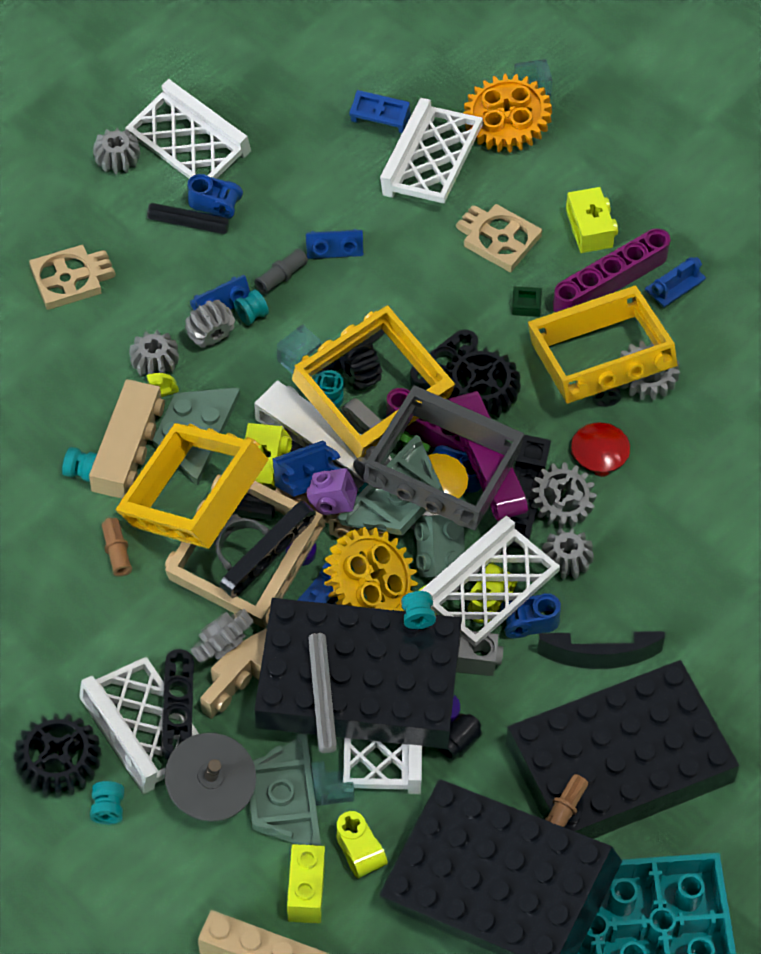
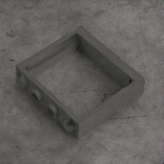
[363,385,524,531]

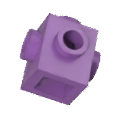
[307,468,358,516]

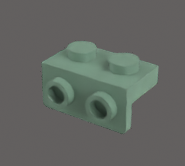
[414,515,465,577]

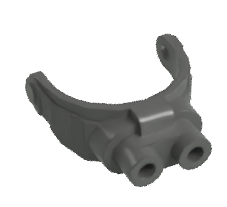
[213,514,270,571]

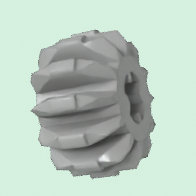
[93,127,141,175]
[184,300,235,348]
[129,329,179,376]
[542,527,594,580]

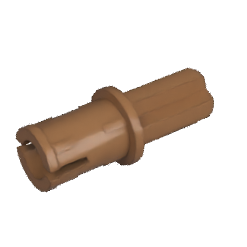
[101,517,132,577]
[545,774,588,827]

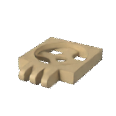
[456,204,542,273]
[29,244,116,310]

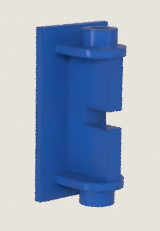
[306,229,363,259]
[645,257,706,308]
[190,275,250,310]

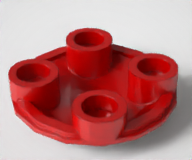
[570,422,630,477]

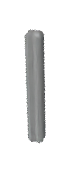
[308,633,337,753]

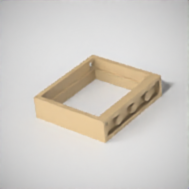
[165,467,325,629]

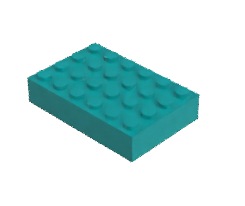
[578,853,736,954]

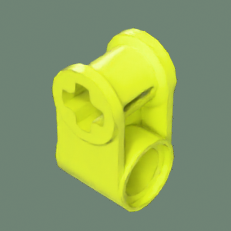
[467,562,518,623]
[336,811,388,879]

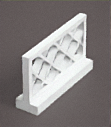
[125,79,251,179]
[380,98,483,203]
[421,515,560,647]
[79,657,199,794]
[343,738,422,794]

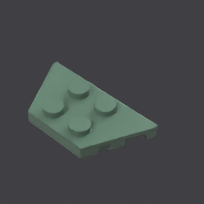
[153,387,240,485]
[337,434,444,535]
[249,733,321,846]

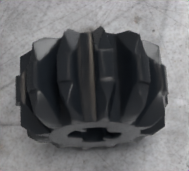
[339,340,382,390]

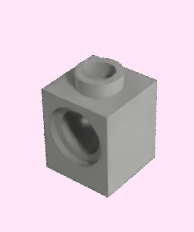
[456,631,504,676]

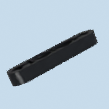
[220,501,316,598]
[161,649,194,760]

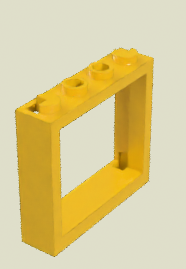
[528,285,678,404]
[292,305,455,458]
[115,423,269,549]

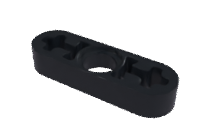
[410,329,478,390]

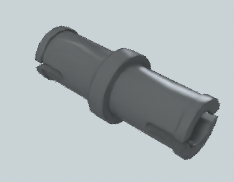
[255,248,308,294]

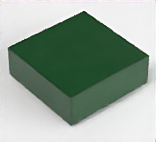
[512,286,542,317]

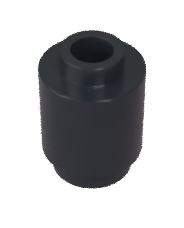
[437,713,482,761]

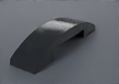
[508,435,551,550]
[537,631,665,669]

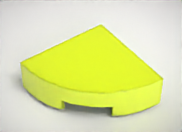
[146,373,179,397]

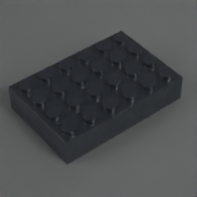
[254,598,462,749]
[506,660,740,839]
[379,779,622,954]

